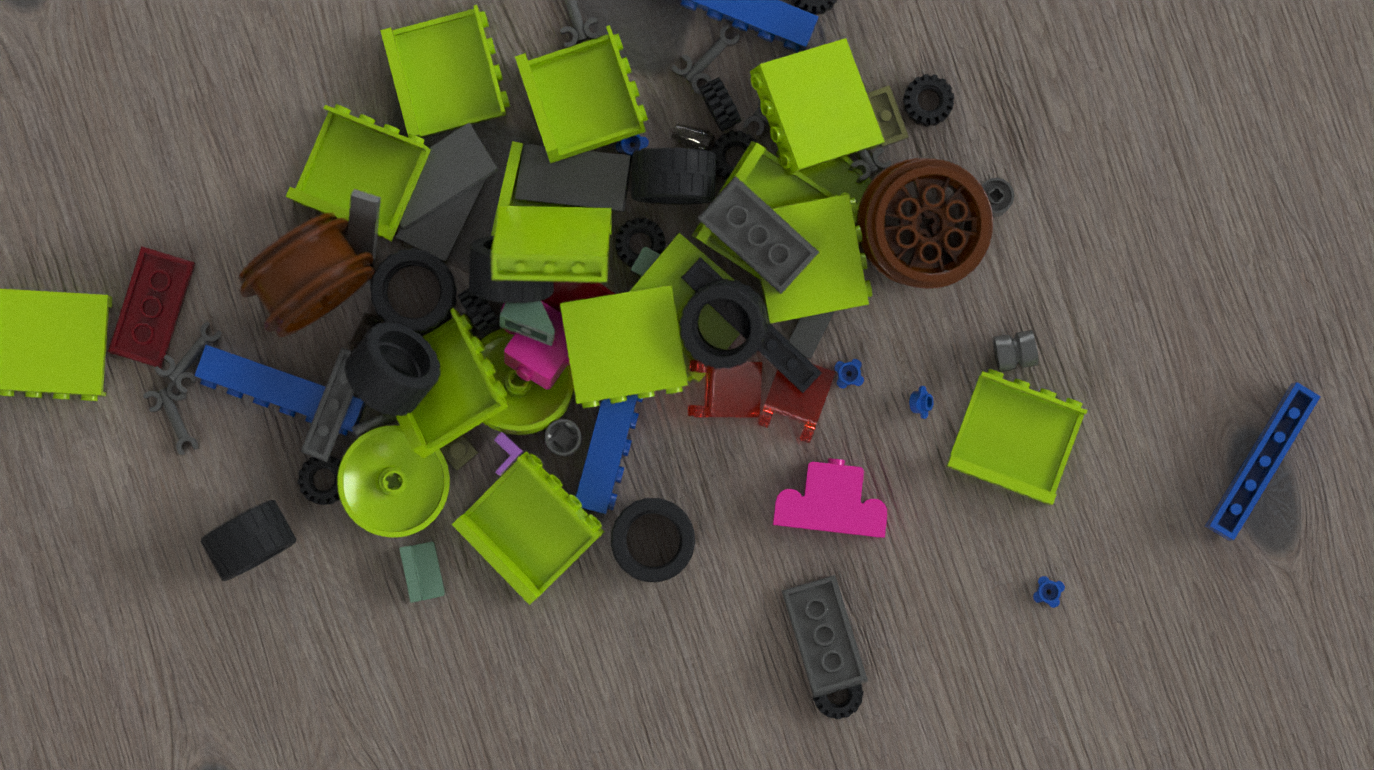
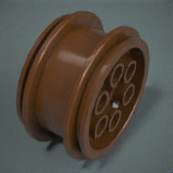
[857,158,993,289]
[238,212,375,337]

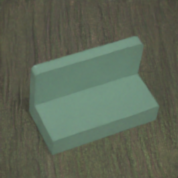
[399,541,445,603]

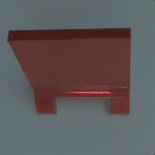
[687,360,762,418]
[757,364,835,443]

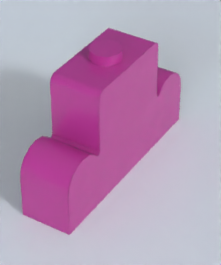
[501,301,570,390]
[773,458,887,538]

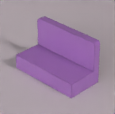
[494,432,525,477]

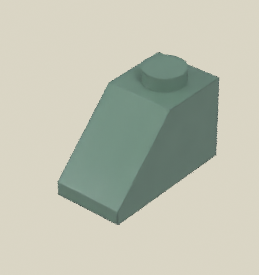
[500,300,555,346]

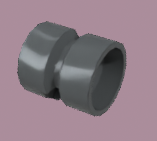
[981,178,1014,218]
[993,330,1039,372]
[545,419,582,457]

